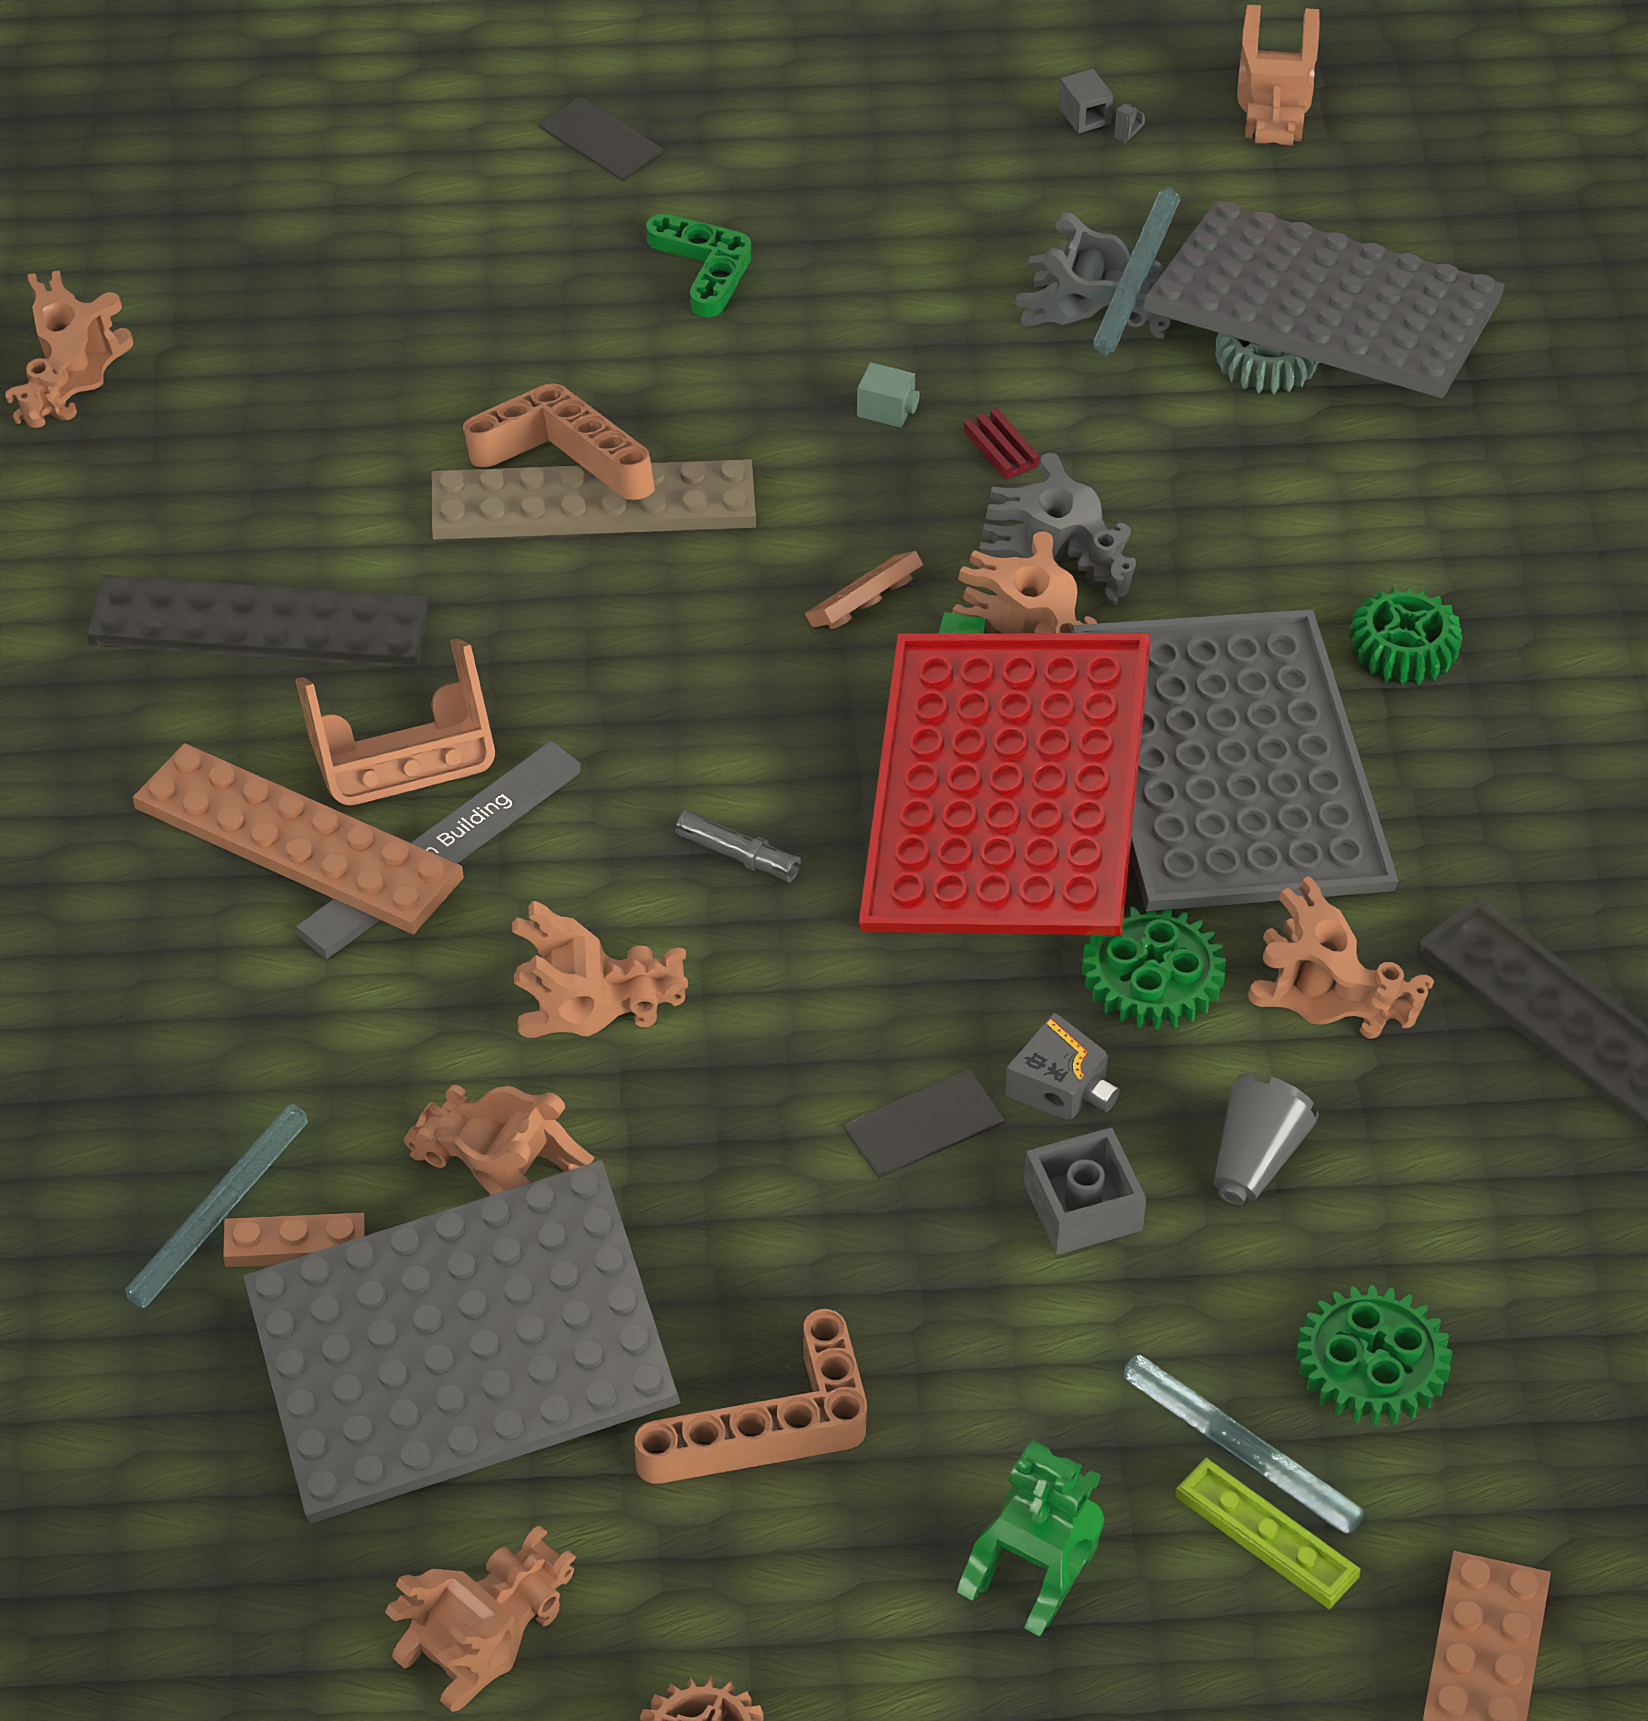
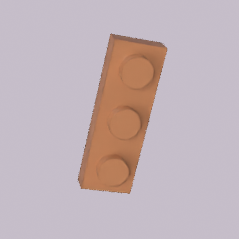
[805,551,923,629]
[223,1213,365,1268]

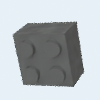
[1023,1127,1146,1255]

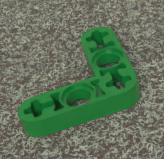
[646,214,752,318]

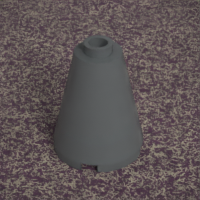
[1213,1072,1319,1205]

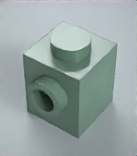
[857,362,920,428]

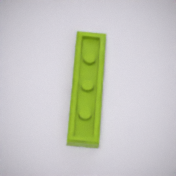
[1175,1458,1361,1610]

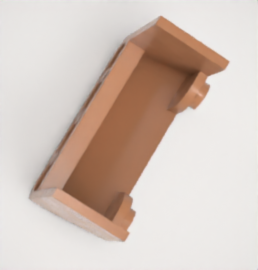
[295,639,495,805]

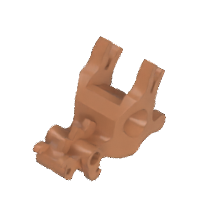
[1237,5,1319,146]
[5,270,133,428]
[952,532,1097,634]
[1248,876,1434,1039]
[512,901,688,1038]
[404,1084,595,1196]
[385,1526,576,1712]

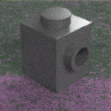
[1058,69,1113,133]

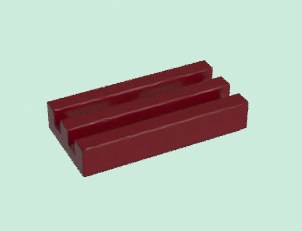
[963,408,1040,480]

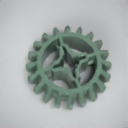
[1215,333,1319,395]

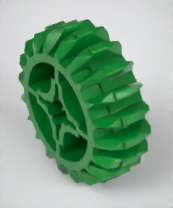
[1349,586,1462,686]

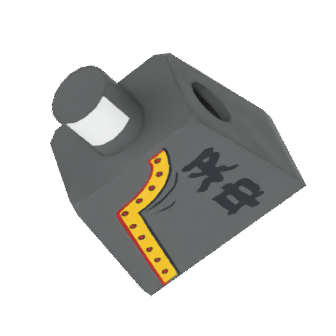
[1005,1013,1120,1120]

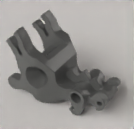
[1016,212,1171,338]
[979,452,1136,605]

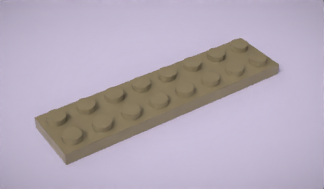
[432,459,756,540]

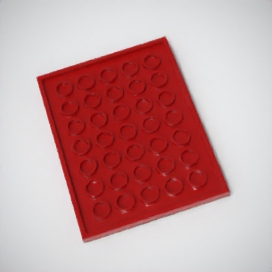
[859,633,1151,935]

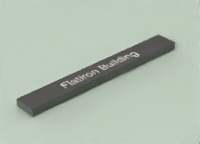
[296,741,581,960]

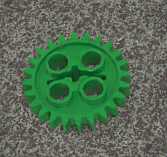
[1082,907,1226,1030]
[1296,1285,1452,1426]

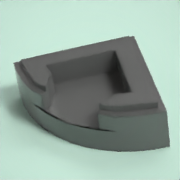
[1114,104,1145,143]

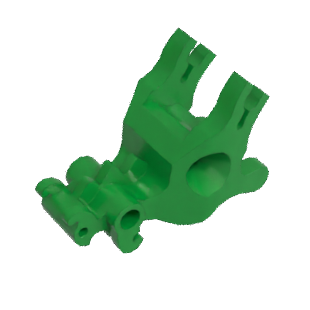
[957,1440,1104,1637]

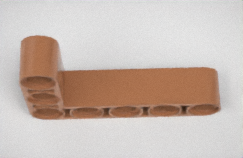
[463,384,655,500]
[635,1309,867,1484]

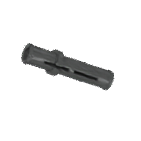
[675,810,801,883]

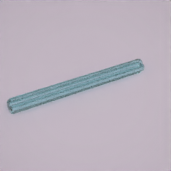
[1093,187,1180,355]
[125,1103,308,1308]
[1123,1355,1364,1534]

